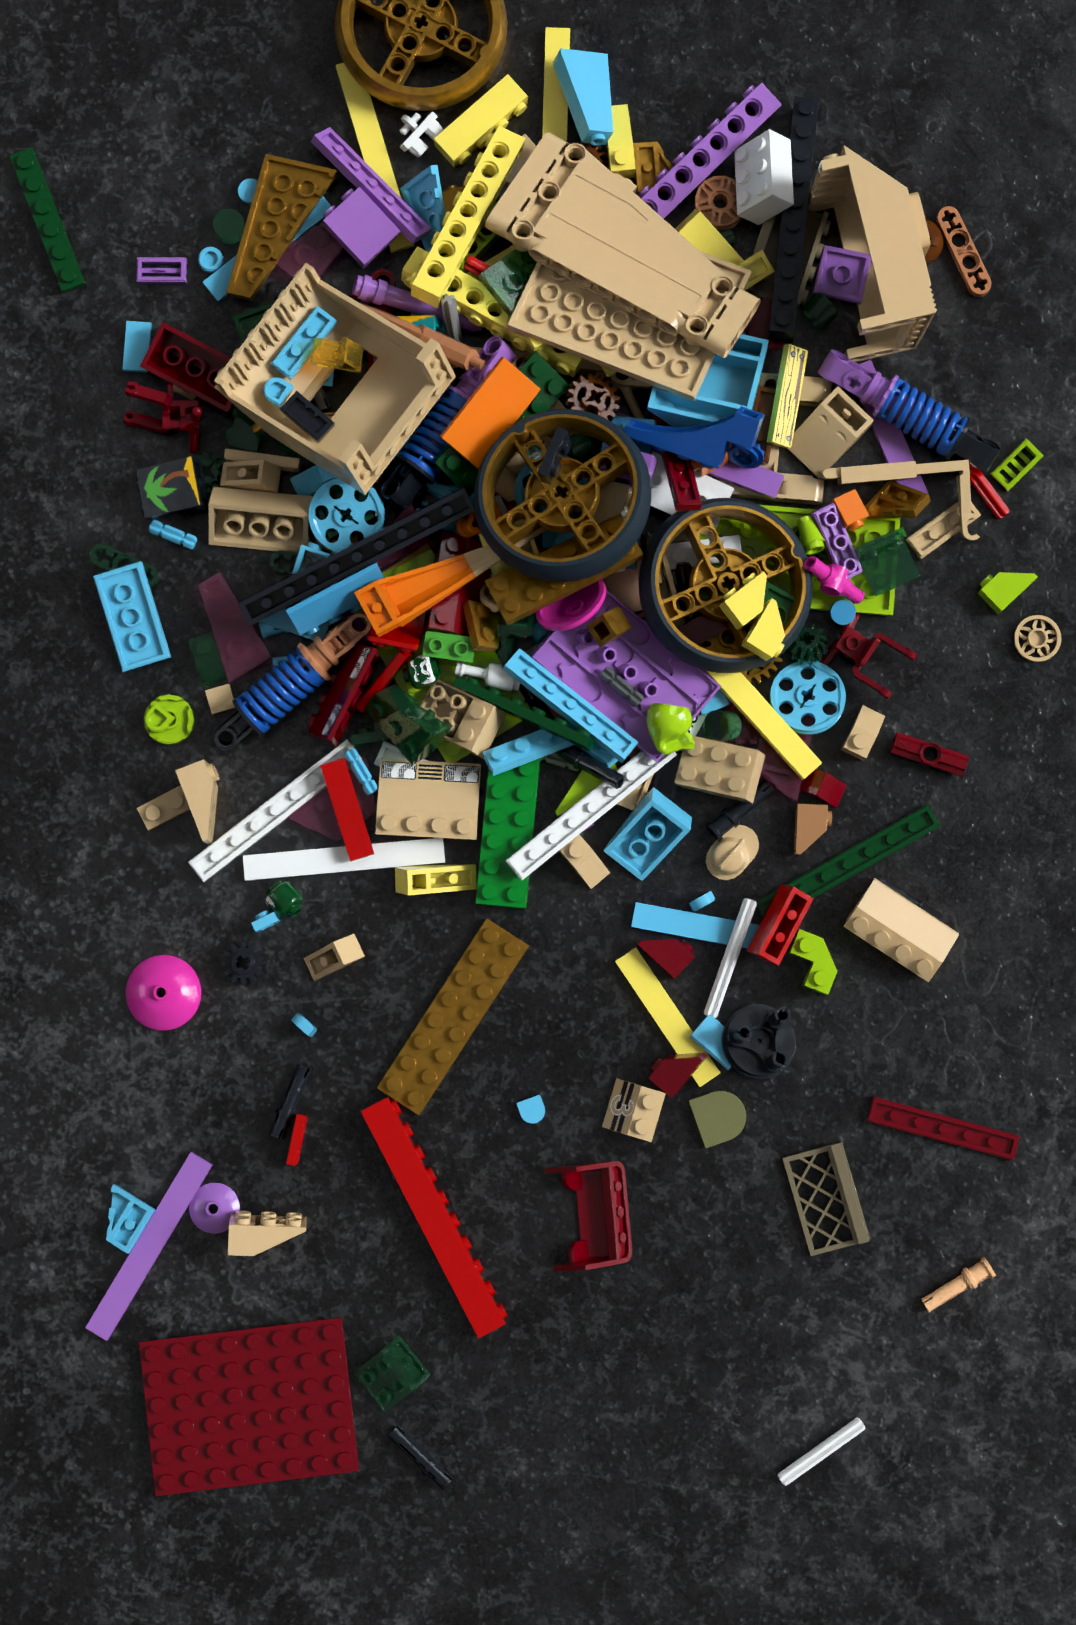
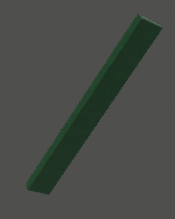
[756,804,941,919]

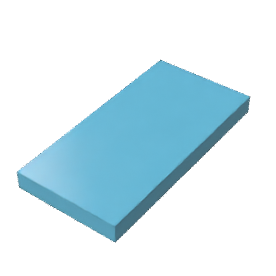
[93,561,171,672]

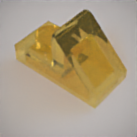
[310,337,364,373]

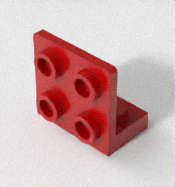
[367,611,427,652]

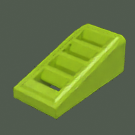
[990,438,1044,491]

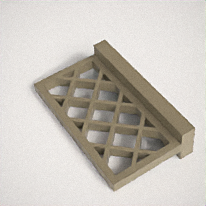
[783,1141,870,1256]

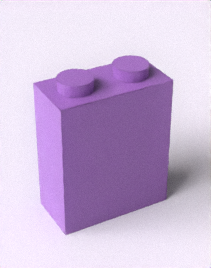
[322,187,400,269]

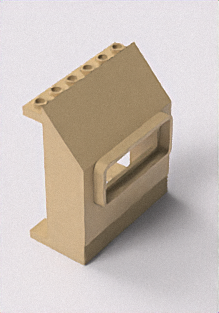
[808,145,937,362]
[214,263,456,495]

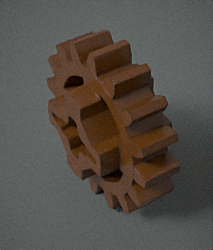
[565,373,620,421]

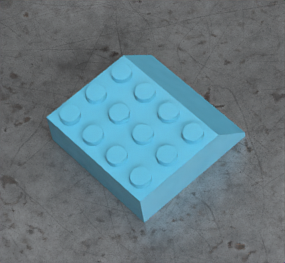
[647,334,769,427]

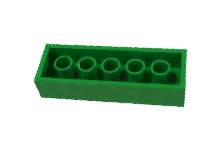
[476,758,540,909]

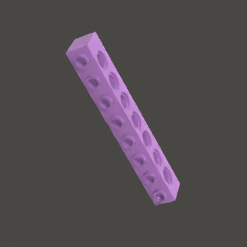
[638,83,782,219]

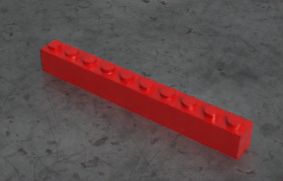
[361,1097,508,1339]

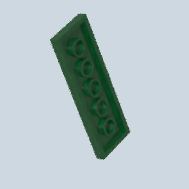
[432,351,570,497]

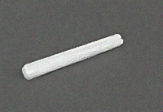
[704,898,757,1018]

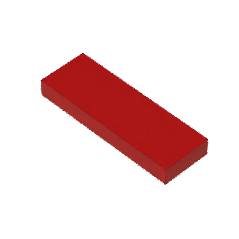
[356,651,414,713]

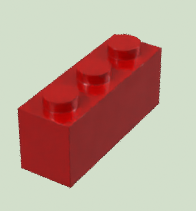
[747,884,814,966]

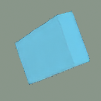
[122,321,152,373]

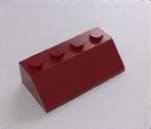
[140,322,234,413]

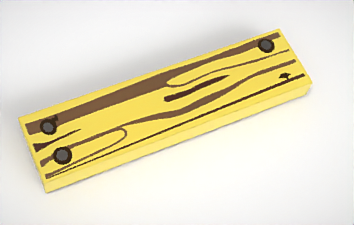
[767,344,808,448]

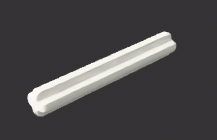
[777,1418,865,1486]

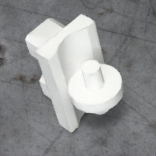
[400,111,443,158]

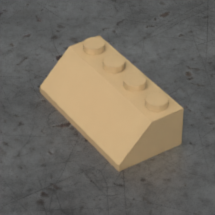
[209,487,312,553]
[843,878,959,982]

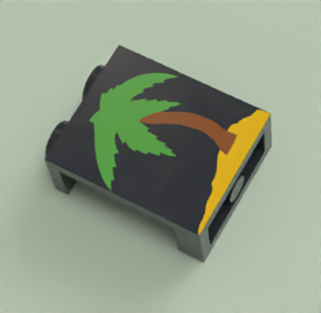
[136,456,209,521]

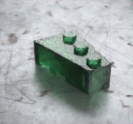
[364,684,453,765]

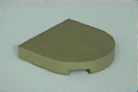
[688,1091,746,1149]

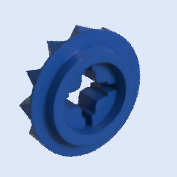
[727,442,765,469]

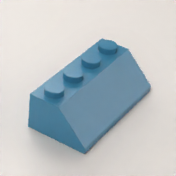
[286,562,384,636]

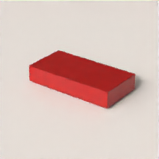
[286,1114,308,1166]

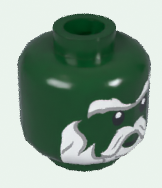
[402,654,441,689]
[266,880,303,918]

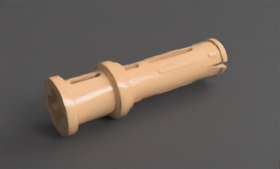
[921,1256,996,1313]

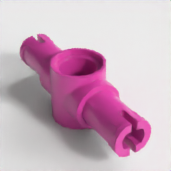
[804,556,865,604]

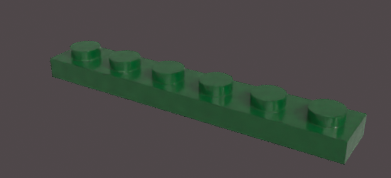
[10,147,86,294]
[453,676,595,752]

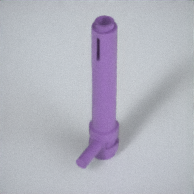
[352,274,483,333]

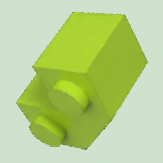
[788,929,837,995]

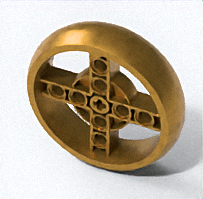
[335,0,508,111]

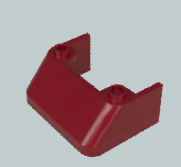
[545,1161,632,1271]

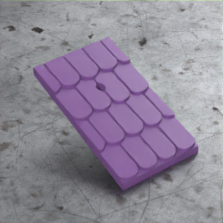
[530,590,721,762]

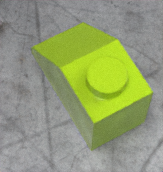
[978,572,1038,614]

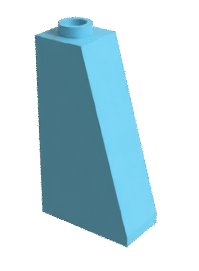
[553,48,613,146]

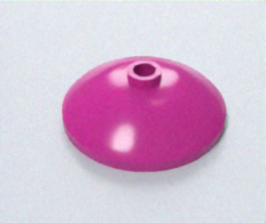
[535,579,606,631]
[125,955,201,1031]

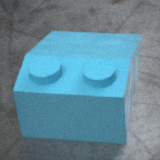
[603,787,692,881]

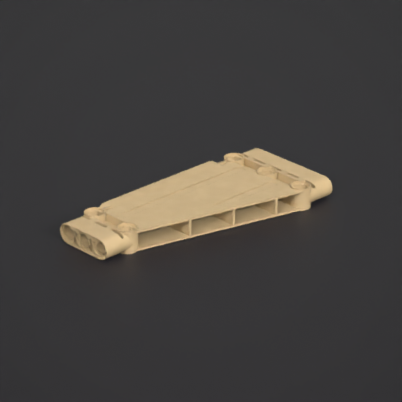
[485,132,761,359]

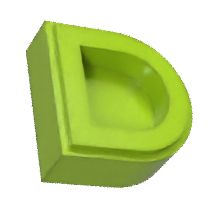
[144,702,175,733]

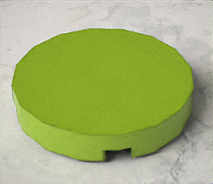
[144,694,195,745]

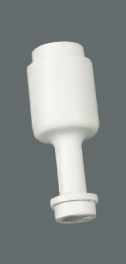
[455,661,520,692]

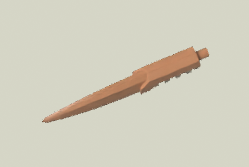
[355,300,485,371]

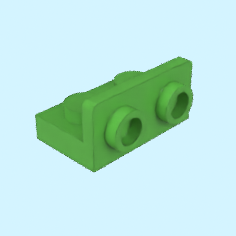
[422,631,475,663]

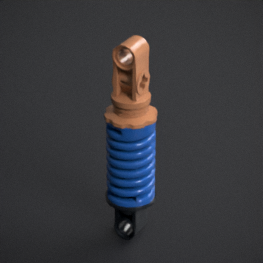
[214,610,371,750]

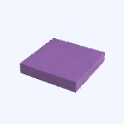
[813,245,871,305]

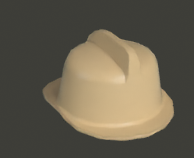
[706,825,759,880]

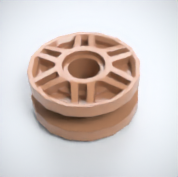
[693,176,742,232]

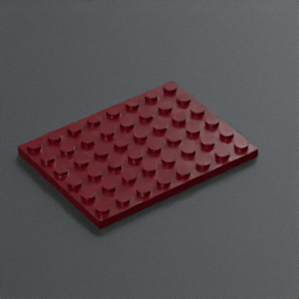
[139,1317,359,1496]

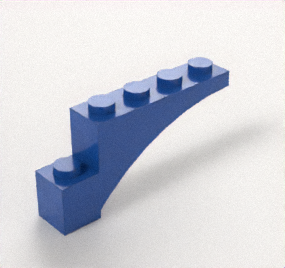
[624,406,765,469]

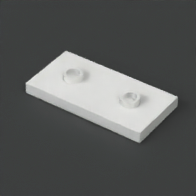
[650,451,734,529]

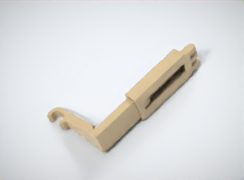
[820,460,980,540]

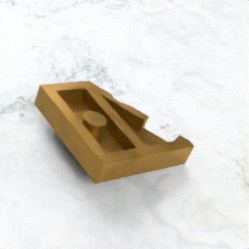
[633,142,683,194]
[865,480,930,519]
[462,600,504,653]

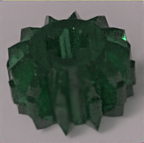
[786,623,828,666]

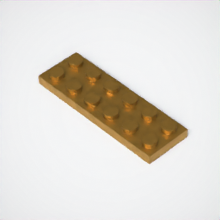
[485,513,644,626]

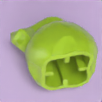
[646,703,695,755]

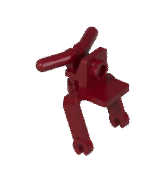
[123,381,202,453]
[819,613,917,700]

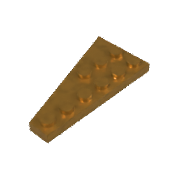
[226,154,338,301]

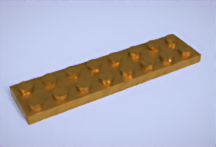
[377,919,529,1115]

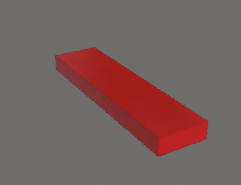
[320,758,375,862]

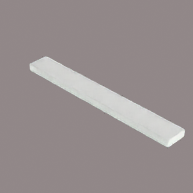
[188,740,363,882]
[506,751,677,881]
[243,838,445,881]

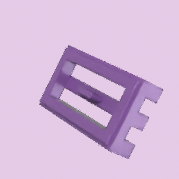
[136,257,187,284]

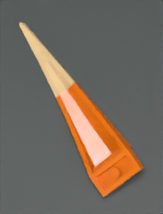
[354,527,547,637]

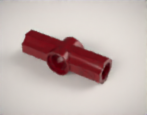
[890,732,969,777]

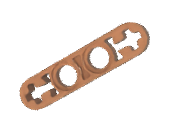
[936,206,991,297]

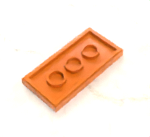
[440,357,541,469]

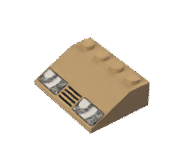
[375,759,481,840]

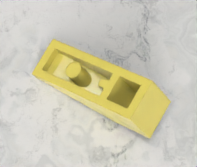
[607,104,636,178]
[675,209,744,265]
[395,864,477,895]

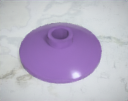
[189,1183,240,1234]

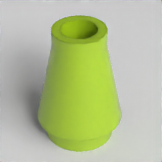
[797,515,825,555]

